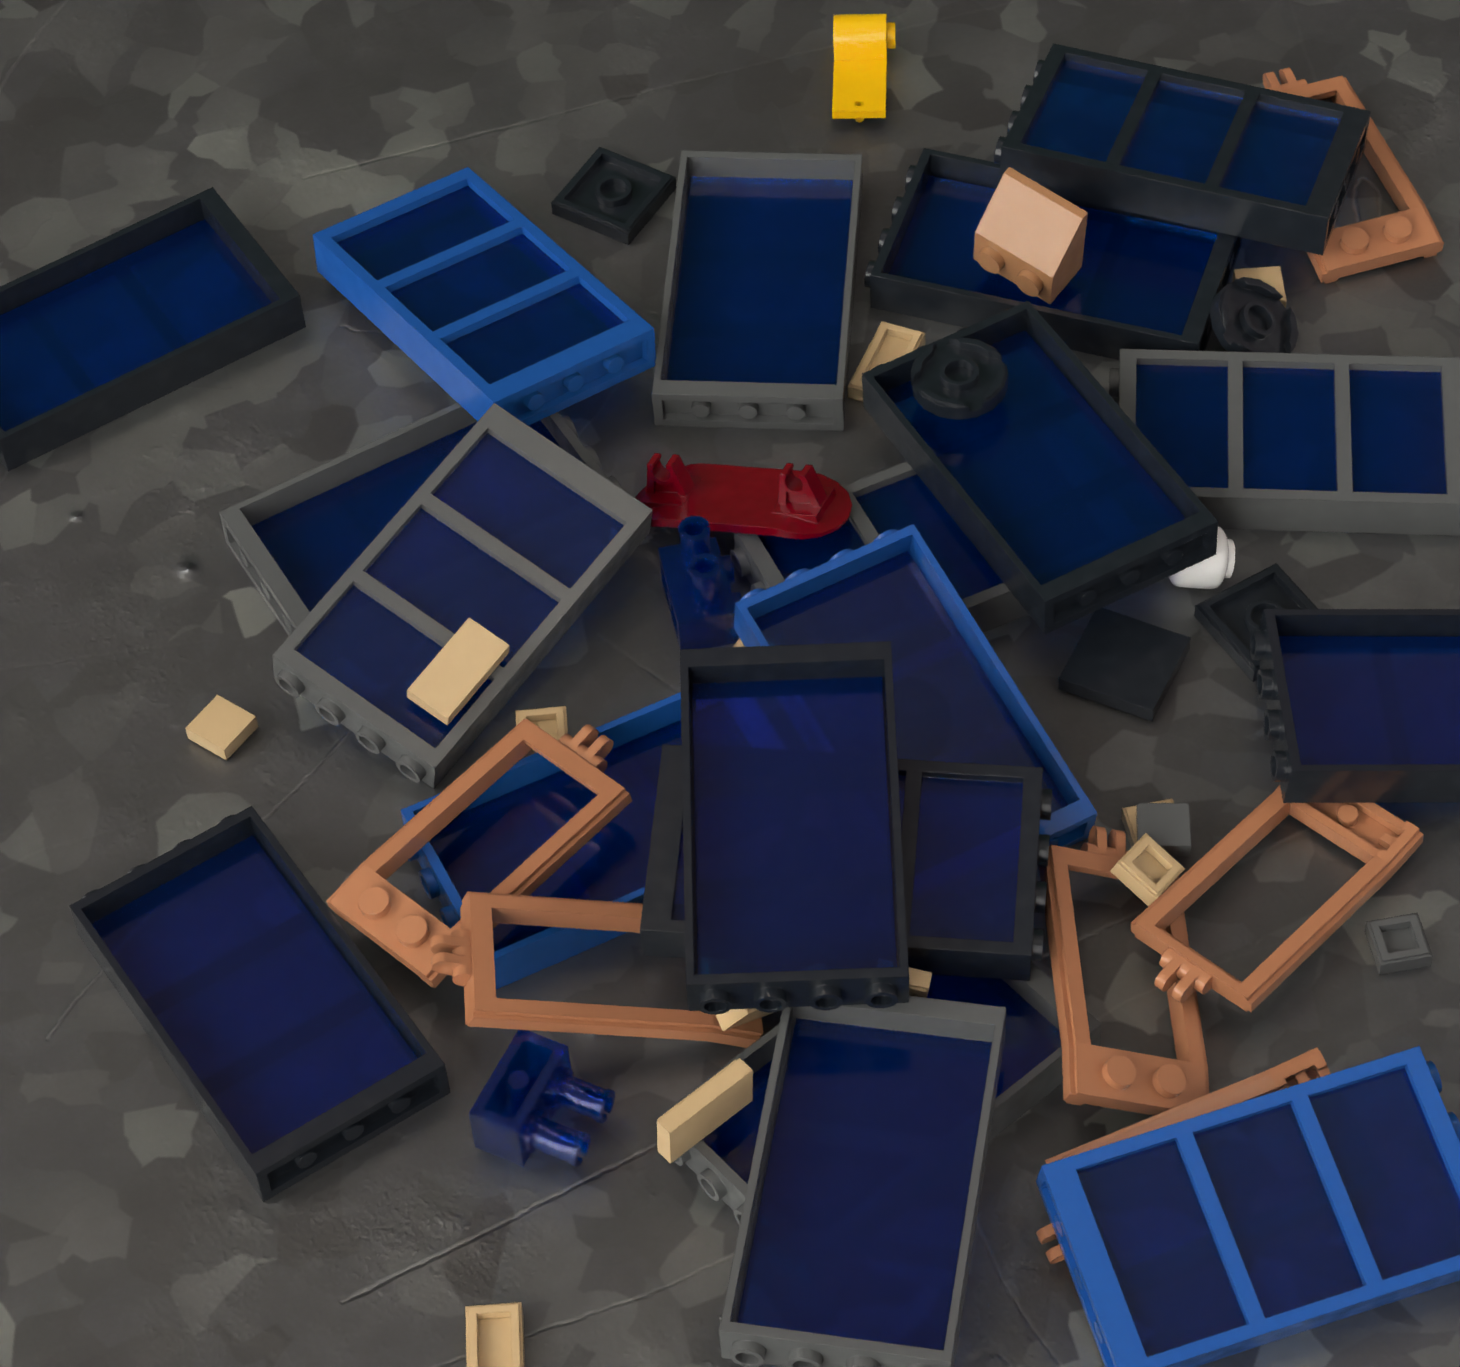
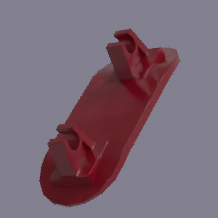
[634,453,852,540]

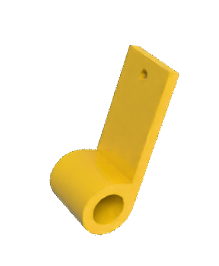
[832,14,896,123]

